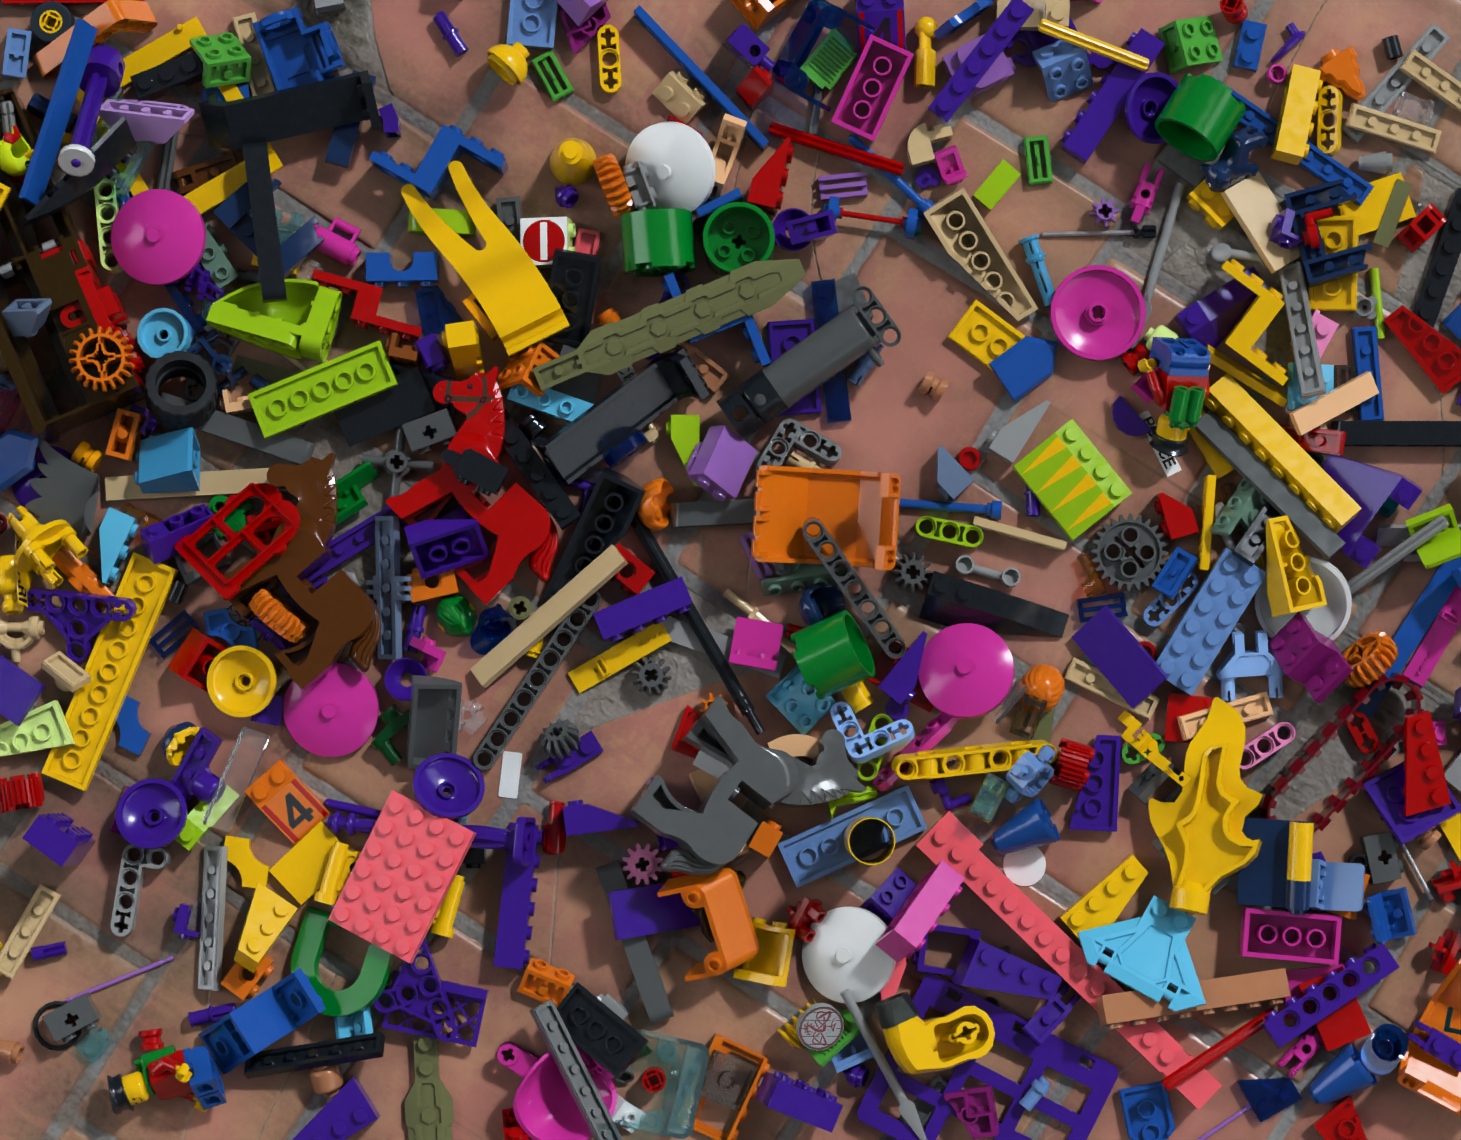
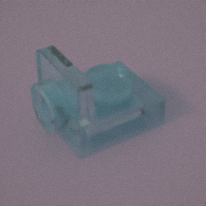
[75,1026,114,1064]

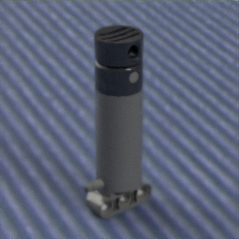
[716,286,901,440]

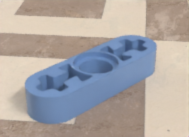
[1142,572,1199,627]

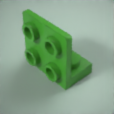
[1158,16,1223,74]
[190,32,252,88]

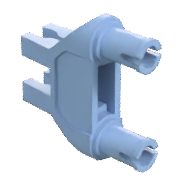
[1216,630,1285,701]

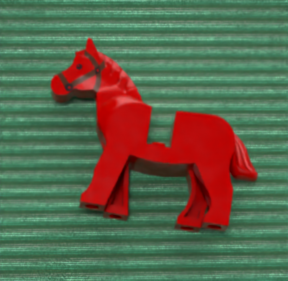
[385,366,558,605]

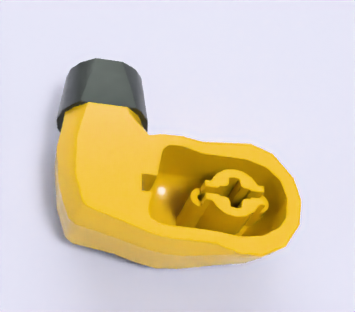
[875,992,995,1074]

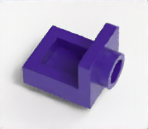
[1270,208,1302,249]
[172,903,200,941]

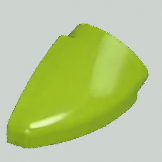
[206,279,342,363]

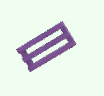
[818,171,868,201]
[739,531,776,580]

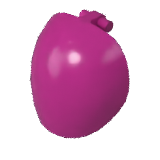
[513,1043,617,1140]

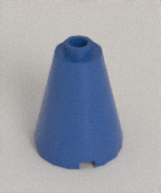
[991,798,1060,855]
[1308,1043,1378,1105]

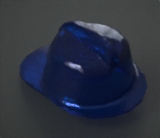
[470,603,516,655]
[1360,1024,1408,1075]

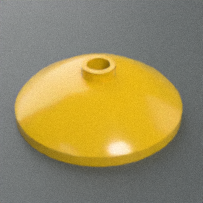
[207,645,277,717]

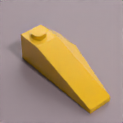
[1266,515,1327,617]

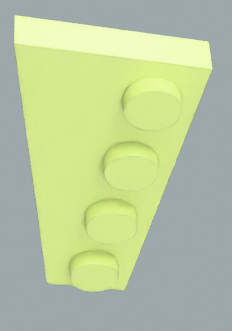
[0,700,75,757]

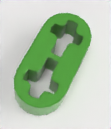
[1120,733,1165,764]

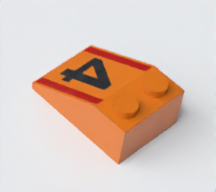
[244,759,330,845]

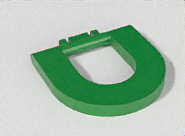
[291,906,395,1017]

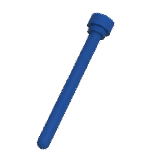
[848,134,935,220]
[899,499,1002,520]

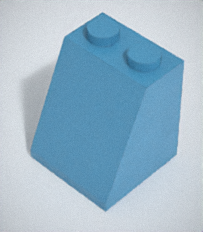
[135,427,201,494]

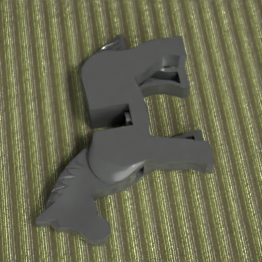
[629,696,867,876]

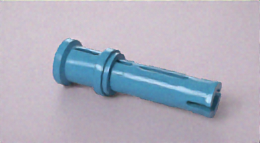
[1018,234,1055,307]

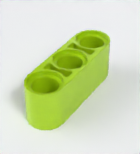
[408,208,477,237]
[915,516,984,549]
[856,714,893,781]

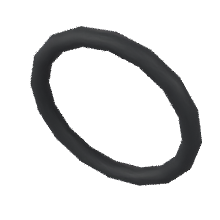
[33,1001,82,1051]

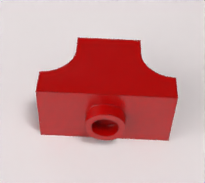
[1395,203,1447,253]

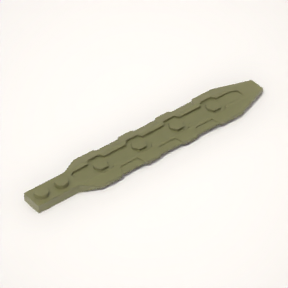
[532,259,806,391]
[405,1030,454,1140]

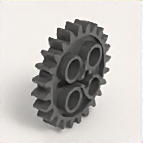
[1090,514,1169,591]

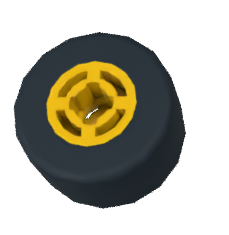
[30,1,75,45]

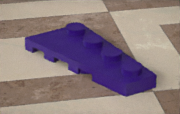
[1068,735,1121,832]

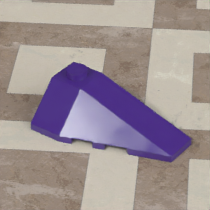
[1174,266,1266,348]

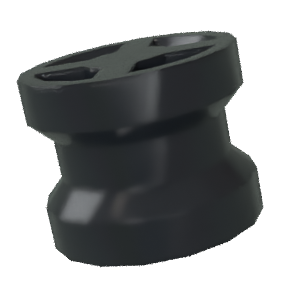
[519,411,549,441]

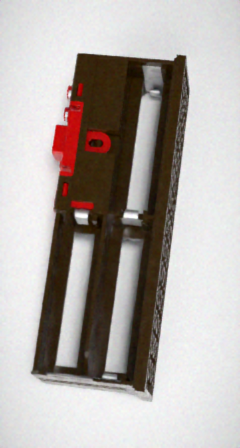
[0,88,145,444]

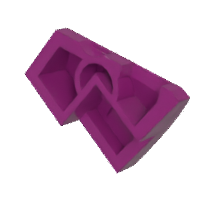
[558,2,611,54]
[944,1085,1000,1139]

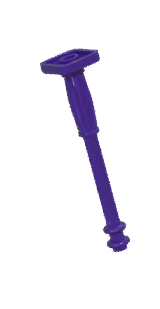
[327,811,536,866]

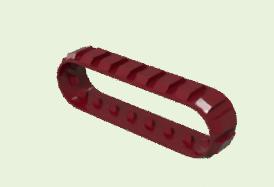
[1258,672,1424,838]

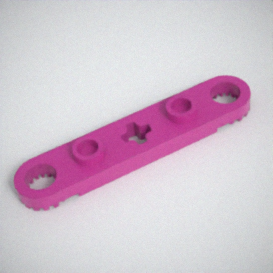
[873,712,962,791]

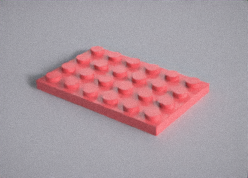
[328,790,477,963]

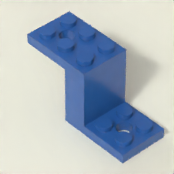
[369,124,508,201]
[662,273,771,366]
[198,968,326,1075]

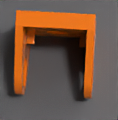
[729,0,793,32]

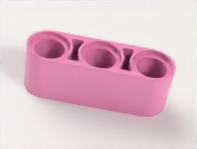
[1240,722,1295,769]

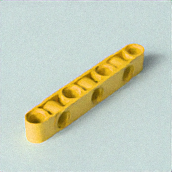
[891,740,1058,780]

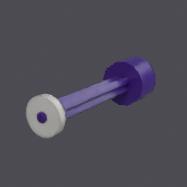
[58,45,125,177]

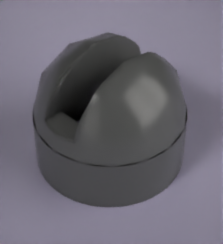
[615,1065,634,1083]

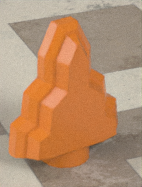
[1317,45,1365,102]

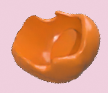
[636,478,674,531]
[1016,664,1065,713]

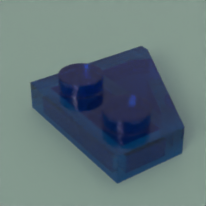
[414,286,464,338]
[1236,1077,1302,1123]

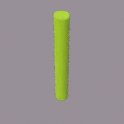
[1369,268,1386,340]

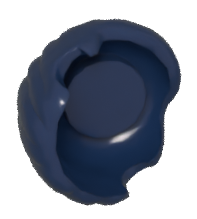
[799,584,847,626]

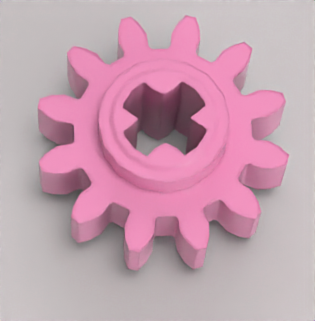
[622,843,664,885]

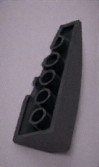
[18,116,136,228]
[543,466,646,600]
[919,571,1069,638]

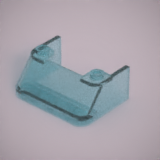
[615,1029,709,1139]

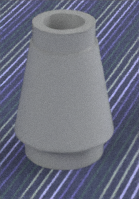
[1359,151,1393,174]

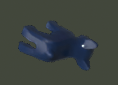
[1200,125,1268,193]

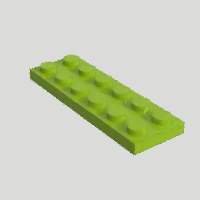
[247,340,398,439]

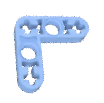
[830,701,915,764]

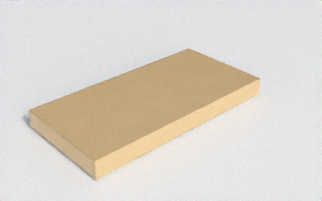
[1221,171,1301,274]

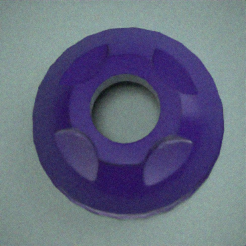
[772,208,811,252]
[384,658,428,701]

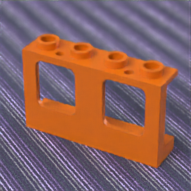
[675,1033,770,1140]

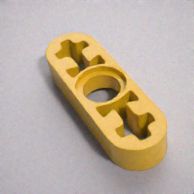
[597,25,622,95]
[1317,85,1343,155]

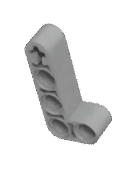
[110,844,171,937]

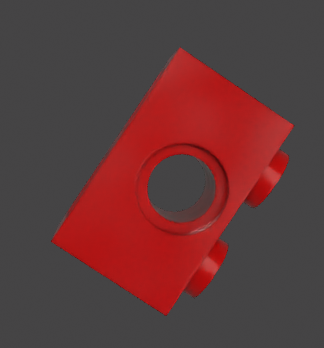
[610,543,656,596]

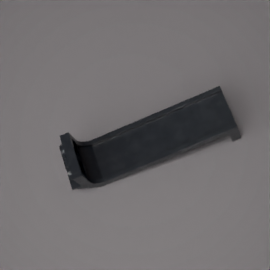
[198,70,381,150]
[532,348,710,484]

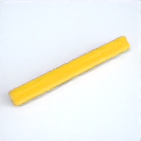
[1038,19,1150,71]

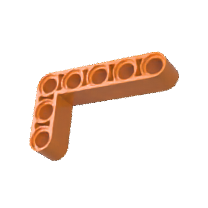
[33,0,158,80]

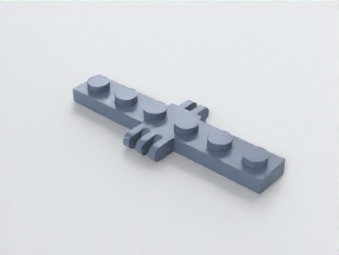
[365,516,412,660]

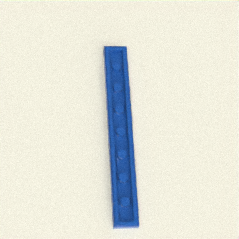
[633,5,769,151]
[19,19,98,206]
[1219,80,1374,207]
[1356,557,1461,719]

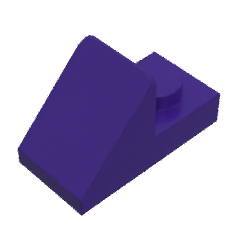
[786,210,838,246]

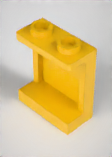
[733,917,795,987]

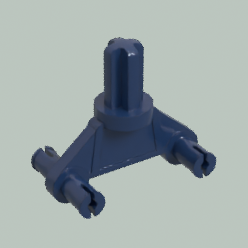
[186,328,249,395]

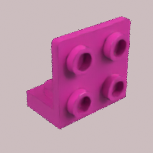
[728,617,784,672]

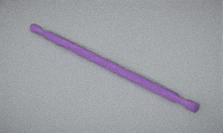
[66,955,174,1003]
[1196,1104,1251,1140]

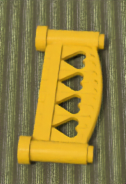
[314,841,465,939]

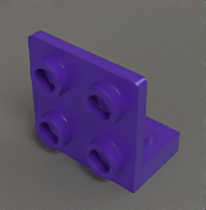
[860,868,917,927]

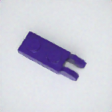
[535,730,604,784]
[1021,983,1081,1046]
[1407,1020,1461,1072]

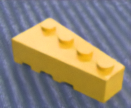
[1058,854,1148,942]

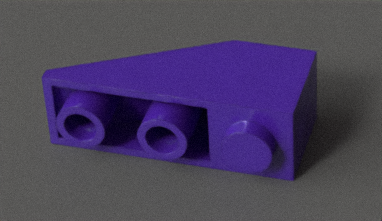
[139,503,214,564]

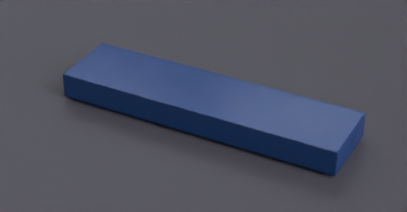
[1351,326,1384,421]

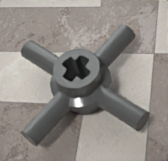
[362,427,434,497]

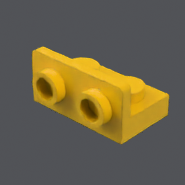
[1186,179,1234,231]

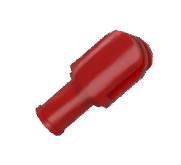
[542,801,566,855]

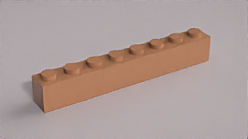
[1095,968,1291,1030]

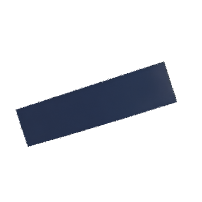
[325,70,376,169]

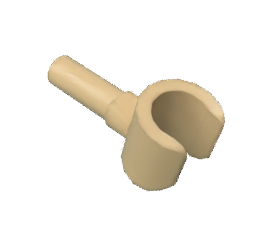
[644,421,660,444]

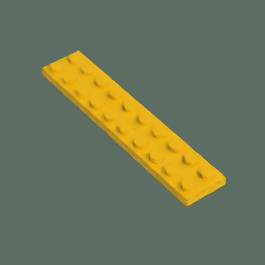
[41,552,179,791]

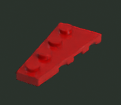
[1384,305,1461,394]
[1403,710,1451,816]

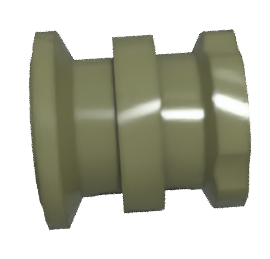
[508,596,532,620]

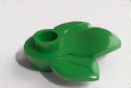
[209,495,254,538]

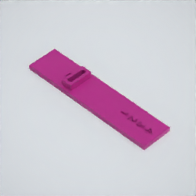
[1402,584,1461,687]

